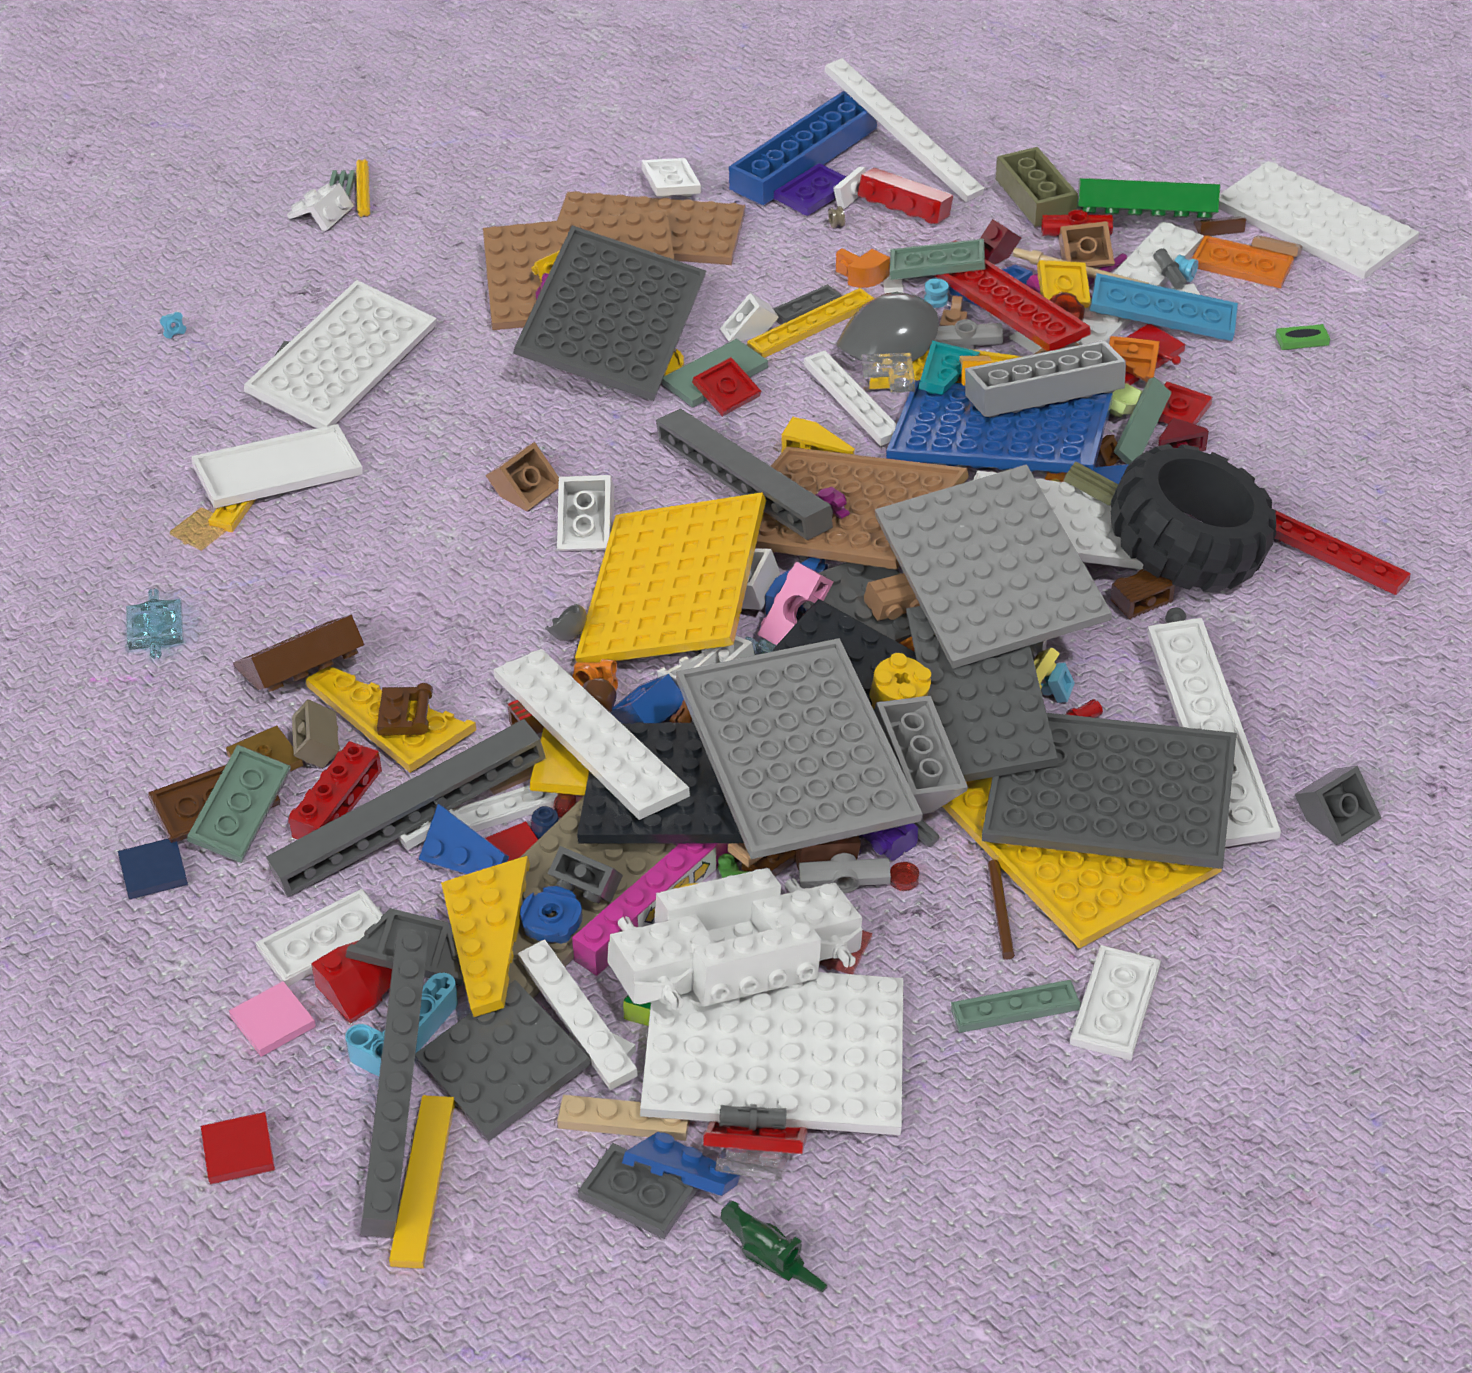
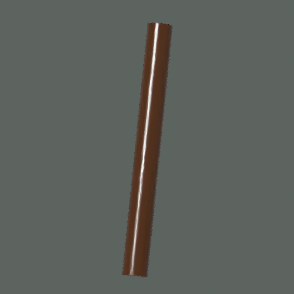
[987,860,1015,960]

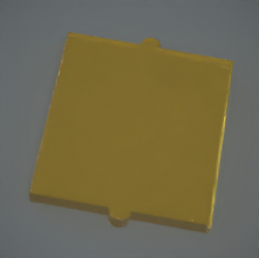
[170,507,226,551]

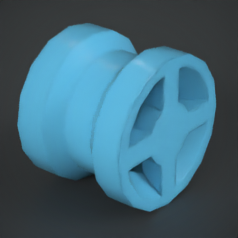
[1175,255,1198,283]
[924,279,949,308]

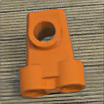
[572,659,618,691]

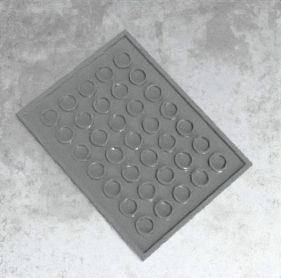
[875,464,1112,669]
[676,638,922,859]

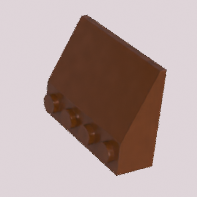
[233,614,365,692]

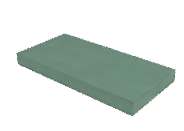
[890,239,985,280]
[662,339,768,407]
[187,745,291,863]

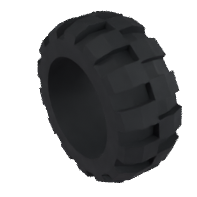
[1110,444,1276,592]

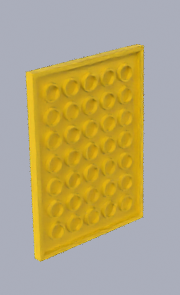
[942,777,1222,949]

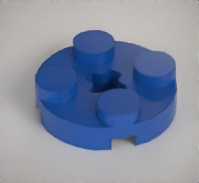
[520,886,583,944]

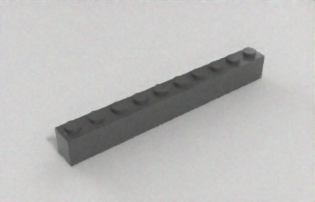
[656,408,833,540]
[266,719,546,897]
[360,929,429,1239]

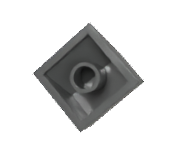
[1294,766,1381,845]

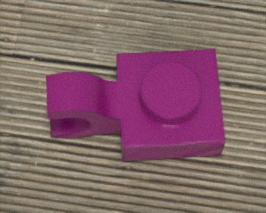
[816,486,850,519]

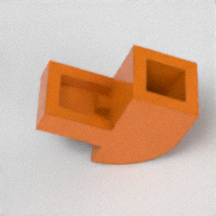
[836,248,890,288]

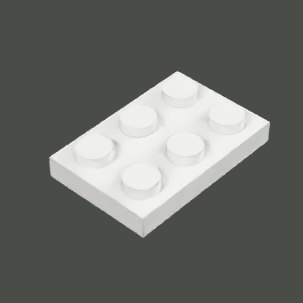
[642,158,701,198]

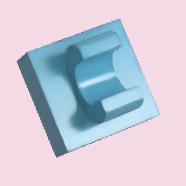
[1041,663,1075,703]

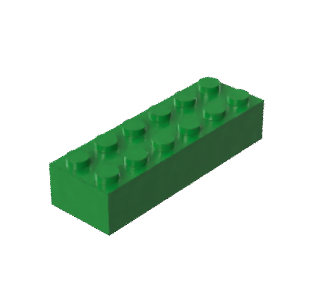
[1077,178,1221,219]

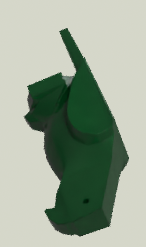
[720,1200,827,1292]

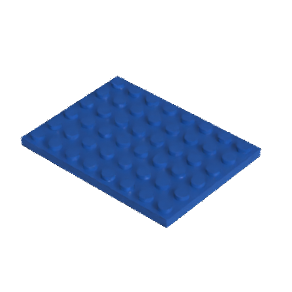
[886,380,1113,474]

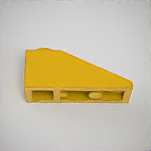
[781,416,855,455]

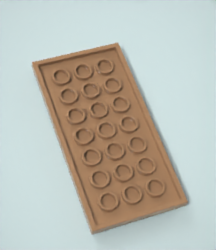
[557,191,746,265]

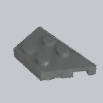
[346,908,464,986]

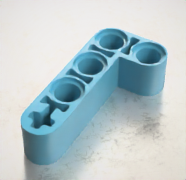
[345,973,458,1077]

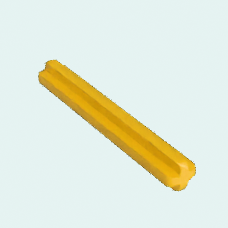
[356,159,370,217]

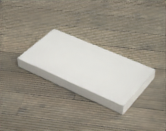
[256,889,383,987]
[1070,945,1161,1061]

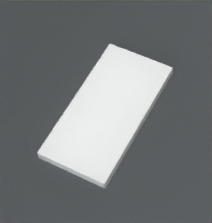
[191,424,363,508]

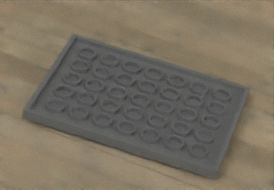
[513,225,706,401]
[982,713,1237,869]

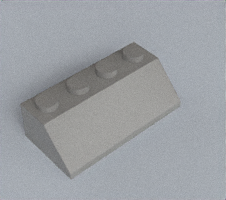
[874,696,968,814]

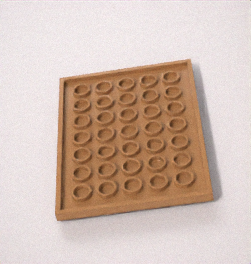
[483,210,675,330]
[755,447,969,569]

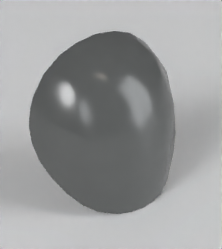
[836,292,939,365]

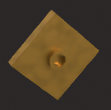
[226,725,303,771]

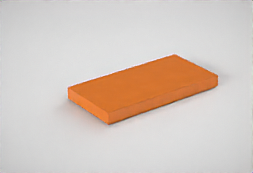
[1192,235,1295,289]

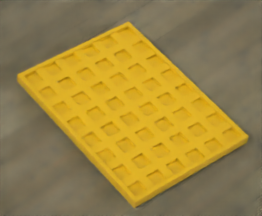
[575,492,766,662]

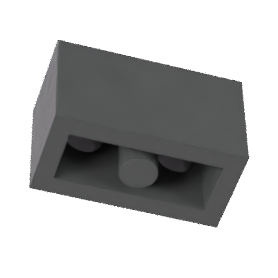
[547,846,623,904]

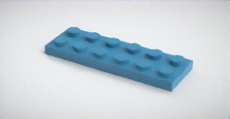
[1090,273,1238,341]

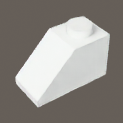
[720,293,779,342]

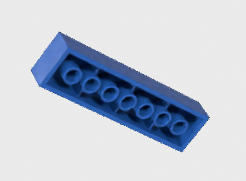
[729,91,877,206]

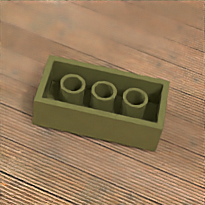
[995,146,1078,227]

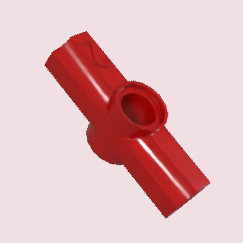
[1041,210,1113,236]

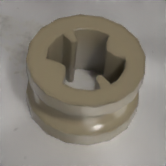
[828,206,845,228]

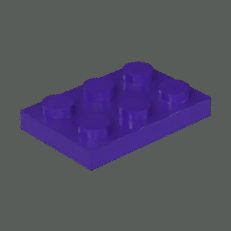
[774,163,846,216]

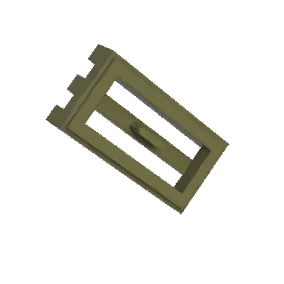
[1063,461,1118,506]

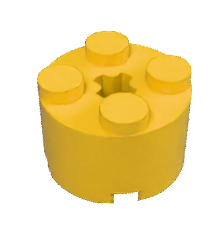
[870,653,931,709]

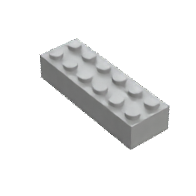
[965,340,1126,417]

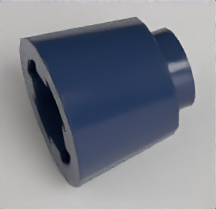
[530,806,559,840]

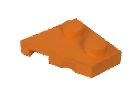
[1109,336,1160,382]

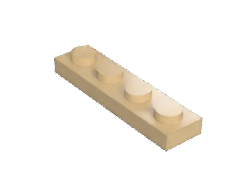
[557,1095,690,1141]

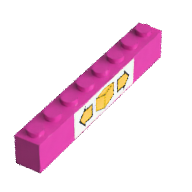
[572,843,730,976]

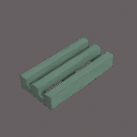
[329,170,356,199]

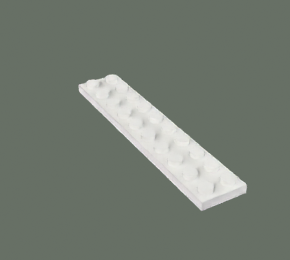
[1074,221,1204,345]
[1147,618,1281,847]
[493,649,690,820]

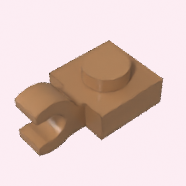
[940,296,967,326]

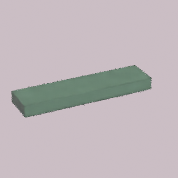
[1114,377,1172,464]
[951,980,1080,1033]

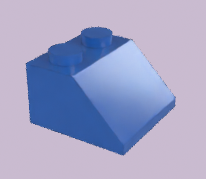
[611,674,684,723]

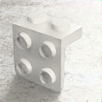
[287,183,354,231]

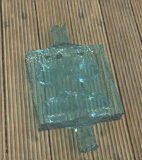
[126,589,184,659]

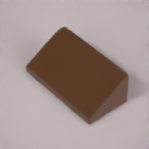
[1194,216,1246,236]

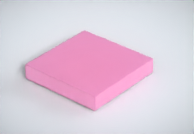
[229,981,316,1057]

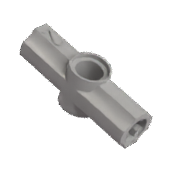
[934,319,1003,350]
[799,853,890,893]

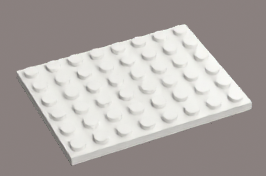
[640,972,903,1135]

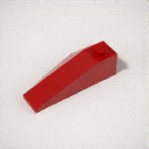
[311,940,392,1024]

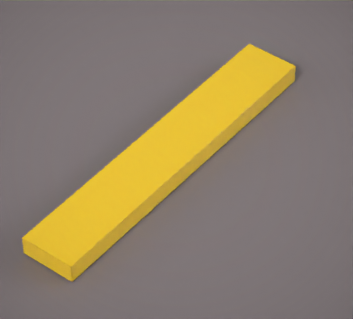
[747,288,875,358]
[389,1095,455,1269]

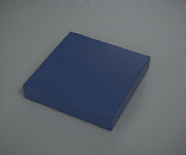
[117,838,188,900]

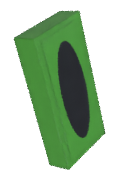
[1275,324,1330,350]

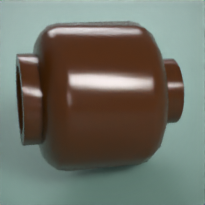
[582,678,617,713]

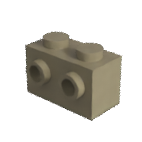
[292,699,340,769]

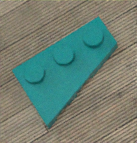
[918,340,980,395]

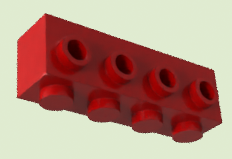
[858,167,954,224]
[288,741,382,840]

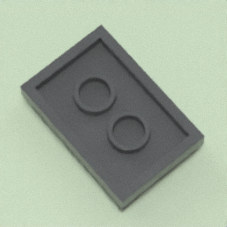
[578,1143,698,1239]

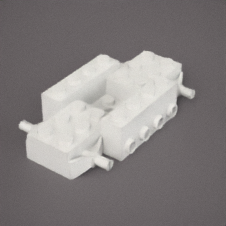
[608,868,863,1010]

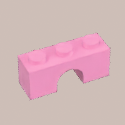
[757,562,833,645]

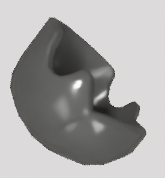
[545,604,587,641]

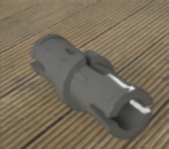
[719,1104,786,1131]

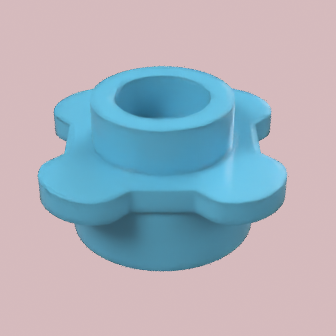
[160,312,186,338]

